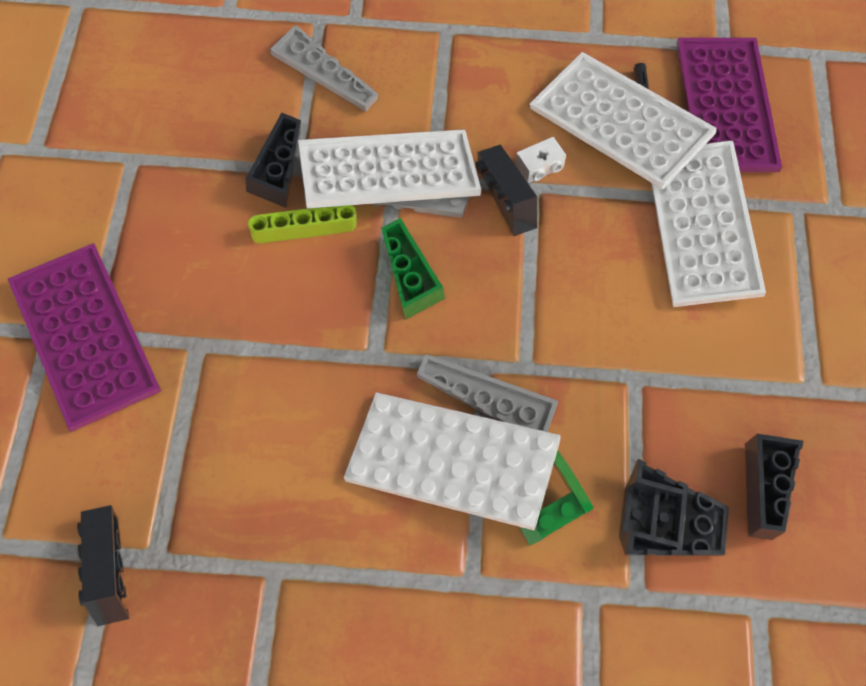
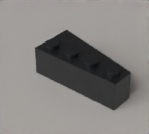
[246,112,301,208]
[476,144,537,236]
[77,505,129,626]

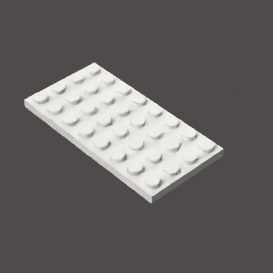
[530,52,716,189]
[298,130,481,208]
[651,140,766,307]
[344,392,561,531]

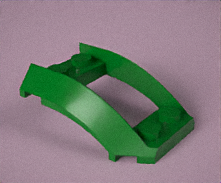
[519,450,594,545]

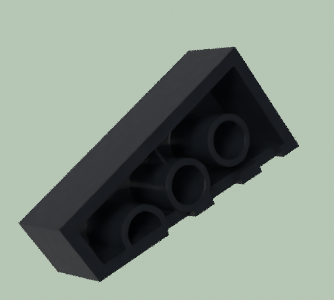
[745,433,804,540]

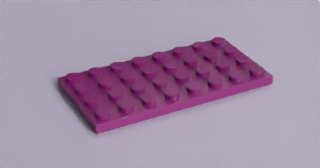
[676,38,782,172]
[7,243,161,432]

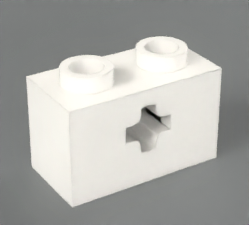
[515,137,566,183]

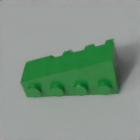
[381,218,445,319]

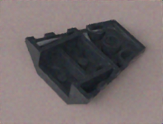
[619,459,729,556]

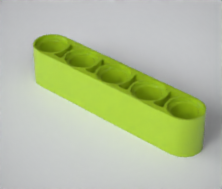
[248,205,357,243]

